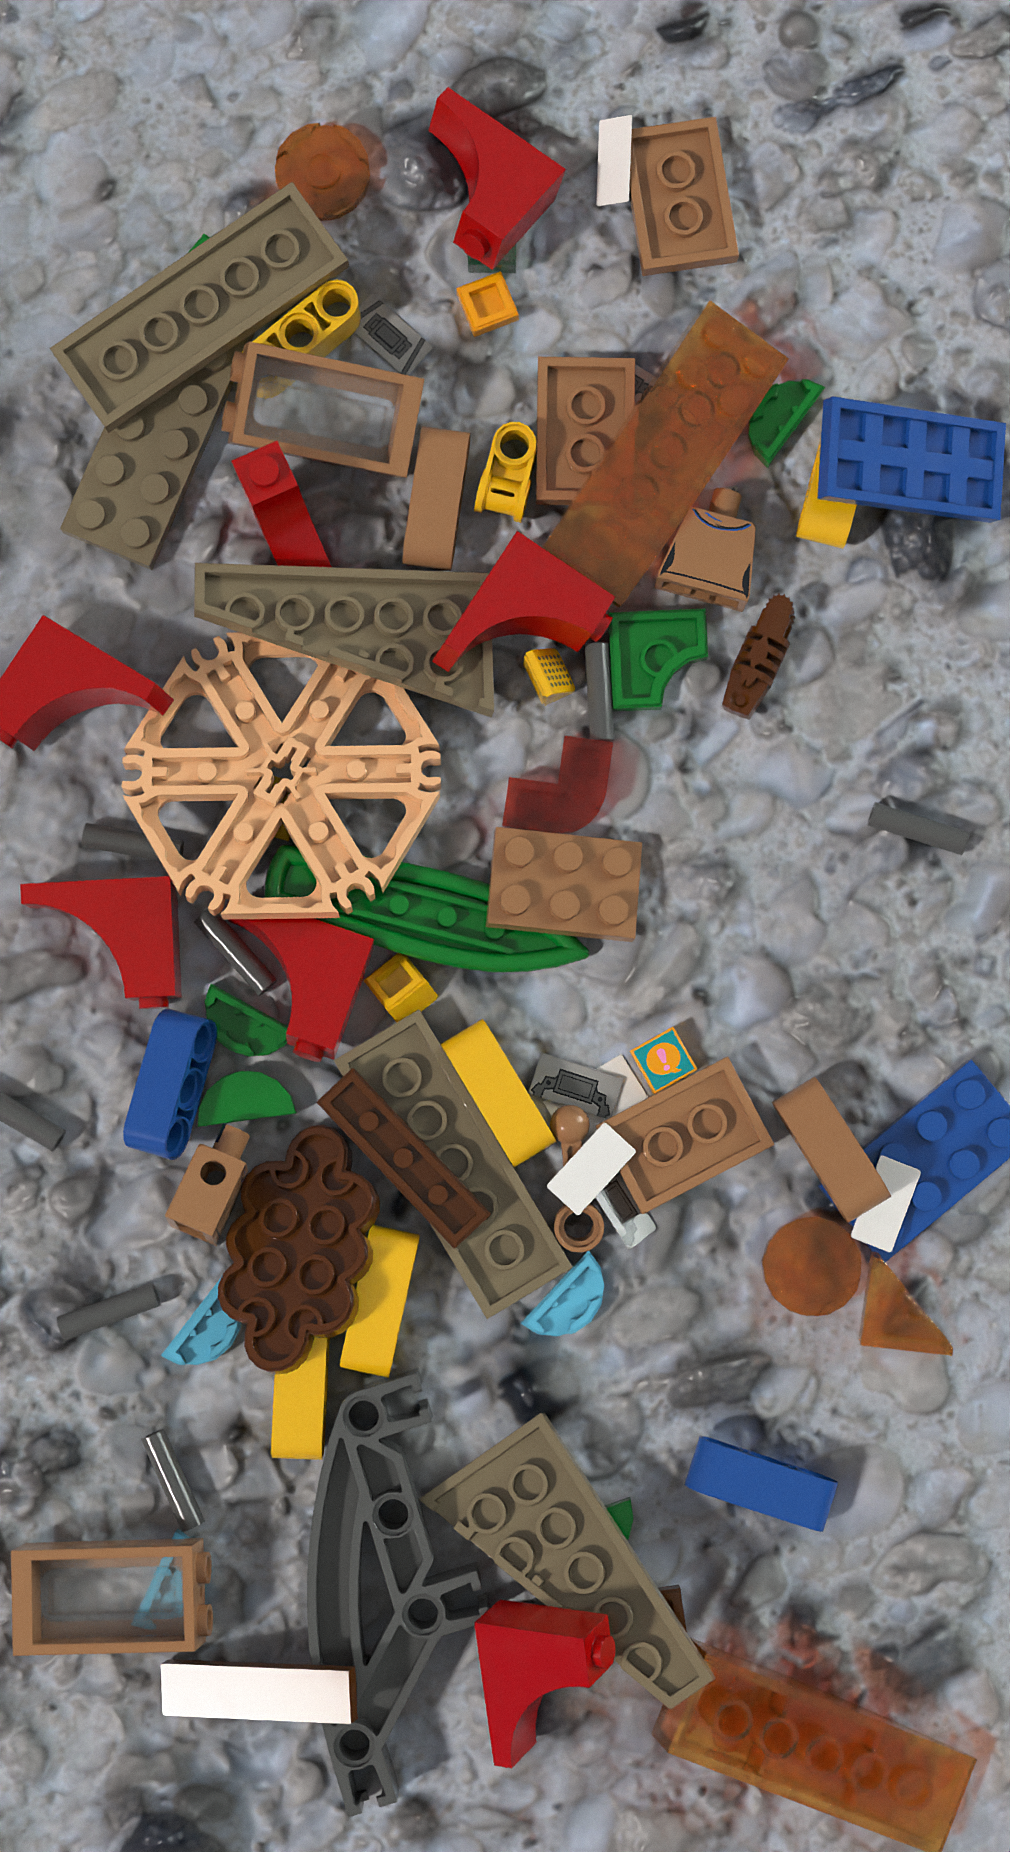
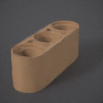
[402,426,471,571]
[772,1076,891,1223]

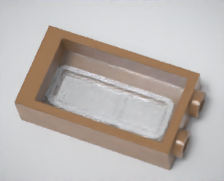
[221,341,425,478]
[11,1538,213,1656]

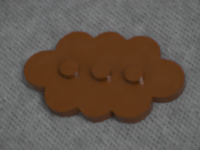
[218,1125,380,1375]

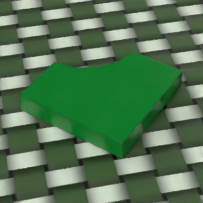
[608,608,708,712]

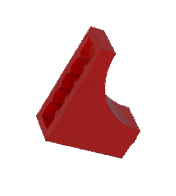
[428,87,566,270]
[231,440,332,567]
[432,531,615,672]
[0,615,174,751]
[20,876,182,1009]
[226,901,374,1062]
[474,1599,616,1769]

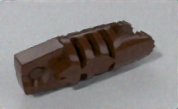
[722,593,796,720]

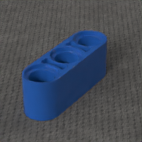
[123,1009,217,1160]
[684,1436,838,1532]

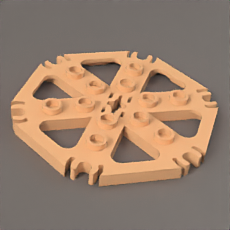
[122,632,441,920]

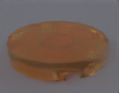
[275,123,370,221]
[761,1216,862,1316]

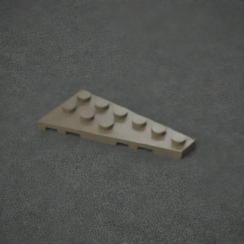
[194,563,494,718]

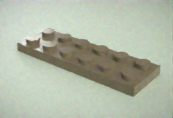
[49,182,349,433]
[60,332,255,570]
[334,1010,573,1319]

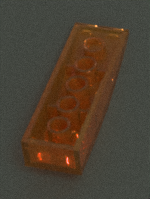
[542,301,789,608]
[651,1637,977,1852]

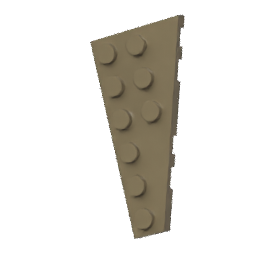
[418,1413,716,1710]

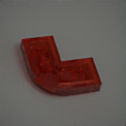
[502,736,613,834]

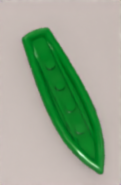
[264,845,590,972]

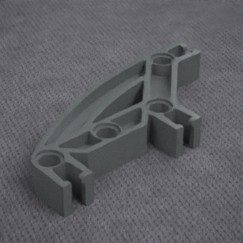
[307,1368,491,1817]

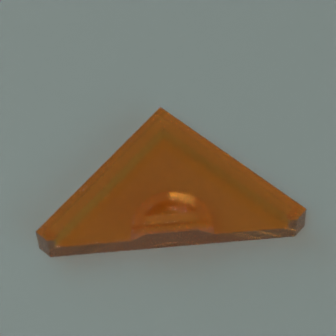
[858,1252,953,1356]

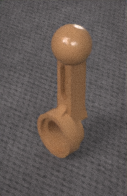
[550,1105,604,1252]

